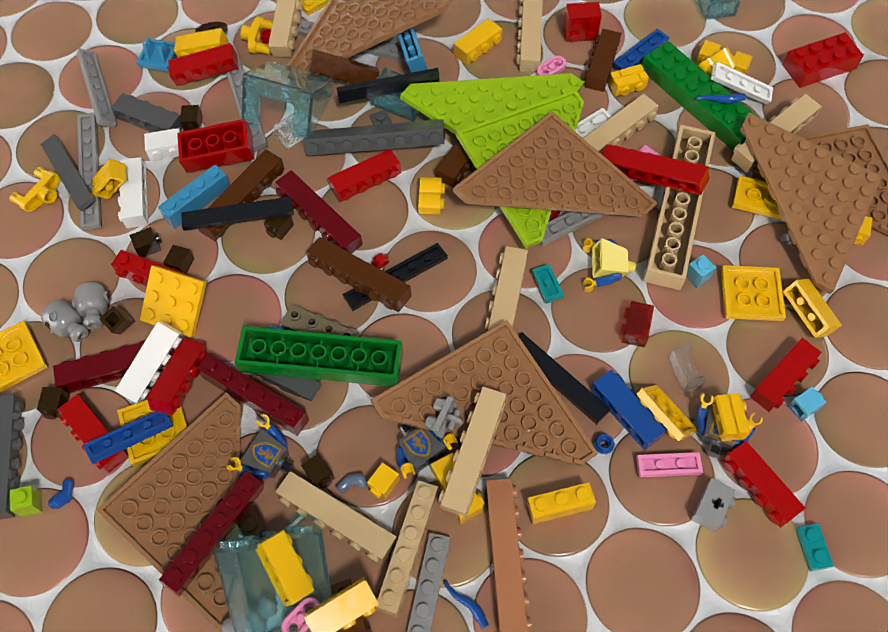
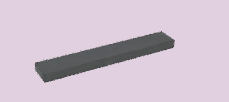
[41,134,95,211]

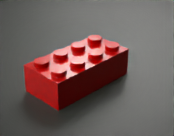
[782,32,864,88]
[177,119,255,173]

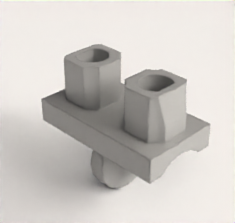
[425,396,463,439]

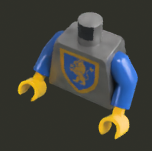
[694,393,763,458]
[227,414,294,480]
[396,424,458,479]

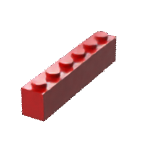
[601,144,710,195]

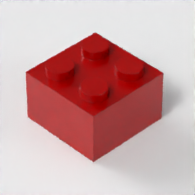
[563,2,602,42]

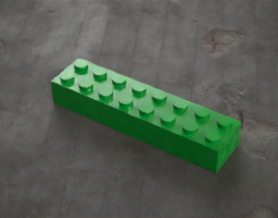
[642,41,758,151]
[234,326,404,387]

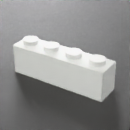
[118,157,148,228]
[115,320,182,403]

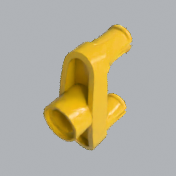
[241,16,273,55]
[9,166,60,212]

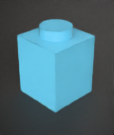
[686,254,716,288]
[788,387,826,422]

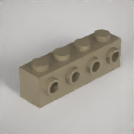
[280,305,361,337]

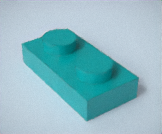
[532,264,564,304]
[796,523,834,572]

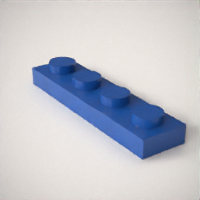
[613,28,670,70]
[83,411,173,464]

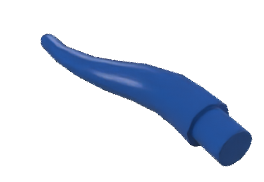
[695,93,746,104]
[444,580,489,629]

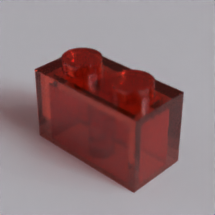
[620,301,654,348]

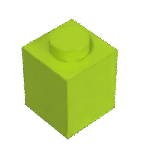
[10,485,43,517]

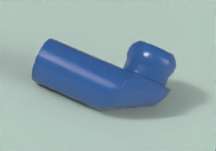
[48,480,74,509]

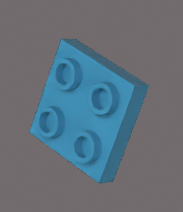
[136,38,177,72]

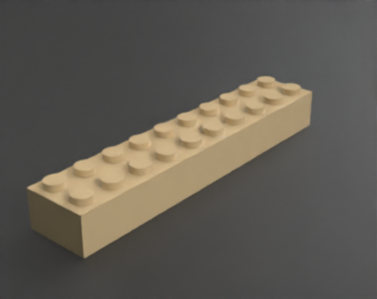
[643,125,716,290]

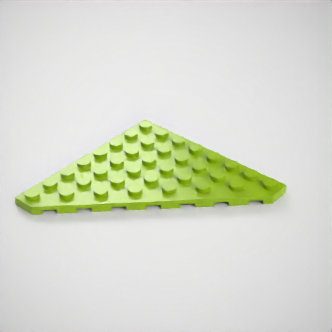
[400,73,585,135]
[456,89,584,249]

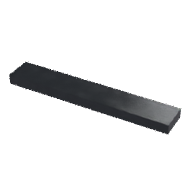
[336,68,440,104]
[181,196,294,231]
[343,243,448,311]
[519,332,611,425]

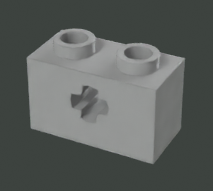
[691,478,736,532]

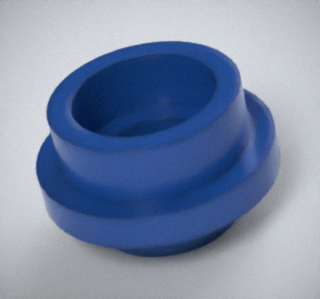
[594,434,615,454]

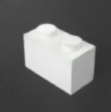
[144,128,180,161]

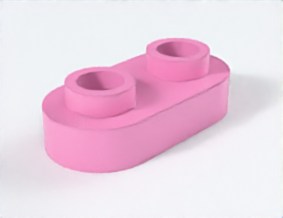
[537,56,566,75]
[282,598,320,632]

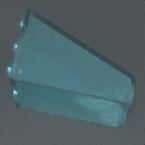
[241,61,334,138]
[213,525,338,632]

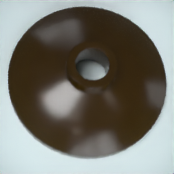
[195,21,228,33]

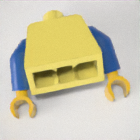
[583,238,636,292]

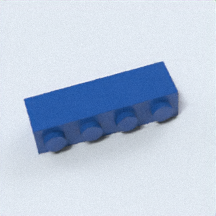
[591,369,667,451]

